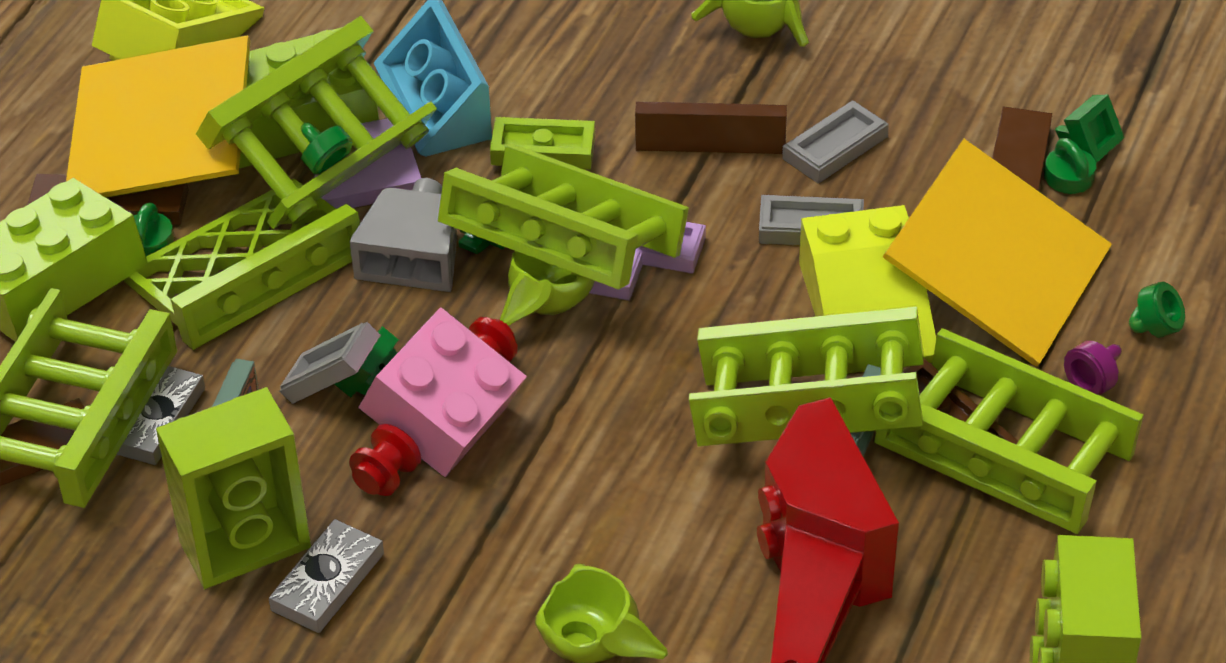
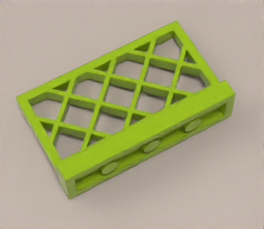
[124,178,360,350]

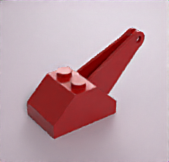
[757,397,899,663]

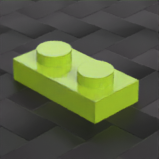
[490,117,595,170]

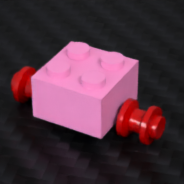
[349,307,527,496]

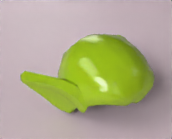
[692,0,809,47]
[500,251,595,326]
[535,564,668,663]

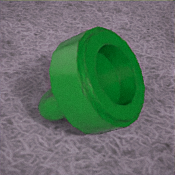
[301,122,353,175]
[1044,138,1096,194]
[134,202,175,256]
[1129,281,1185,338]

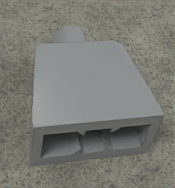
[350,178,457,292]

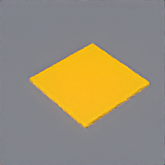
[66,35,251,198]
[883,138,1112,367]

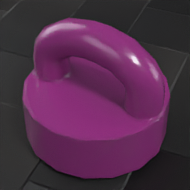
[1064,340,1122,396]

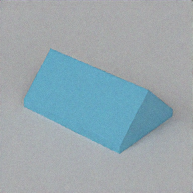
[374,0,492,157]

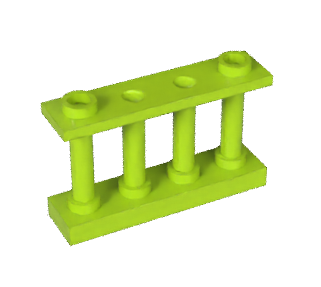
[196,16,437,229]
[437,143,689,290]
[0,288,177,508]
[689,307,924,447]
[874,328,1144,534]

